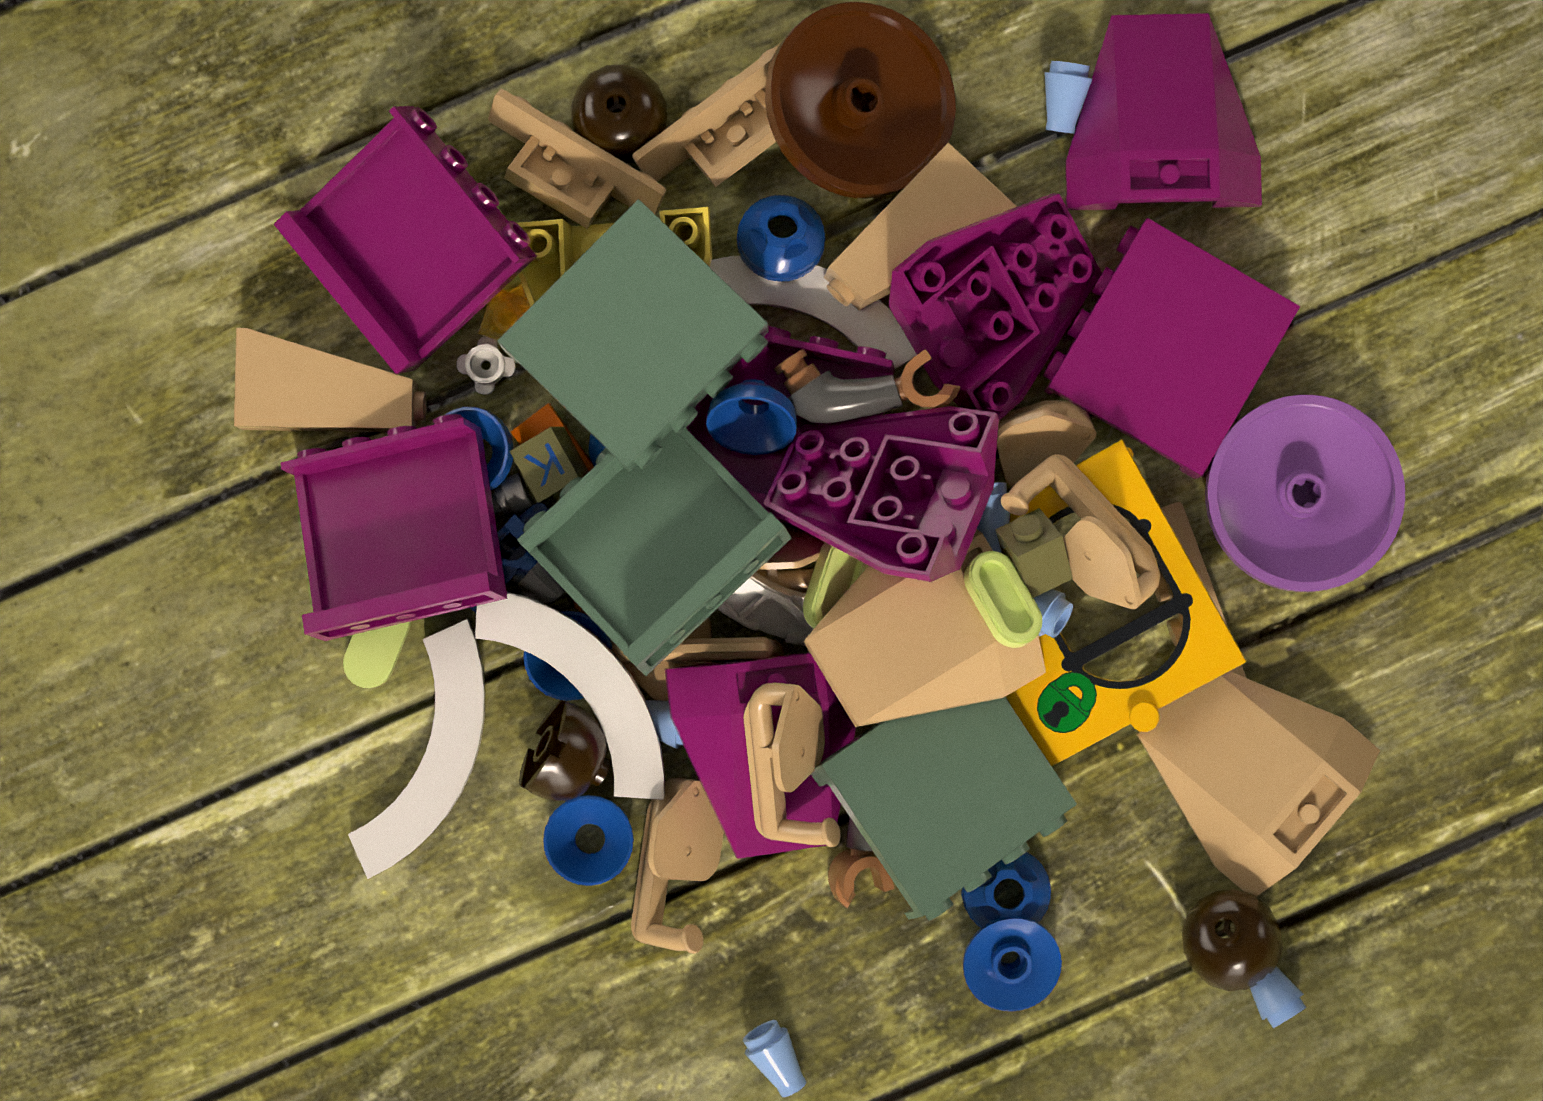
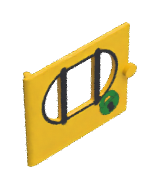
[1006,439,1247,766]

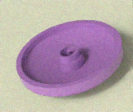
[1205,395,1405,592]

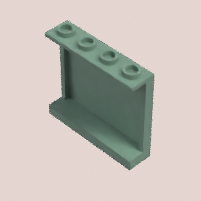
[497,199,769,473]
[517,428,791,676]
[811,697,1077,921]

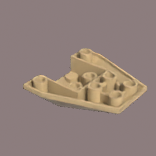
[803,529,1046,727]
[1136,671,1380,897]

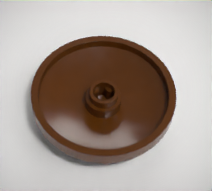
[765,2,956,199]

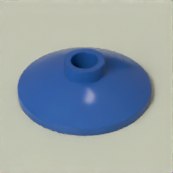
[963,917,1062,1011]

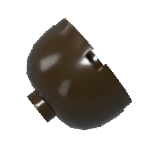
[571,64,667,164]
[519,700,611,801]
[1182,889,1283,991]

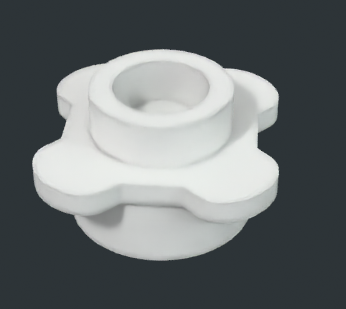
[457,336,515,395]

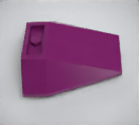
[1065,13,1262,210]
[889,193,1102,420]
[763,406,999,582]
[665,650,856,859]

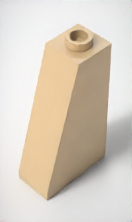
[824,143,1017,311]
[234,328,427,432]

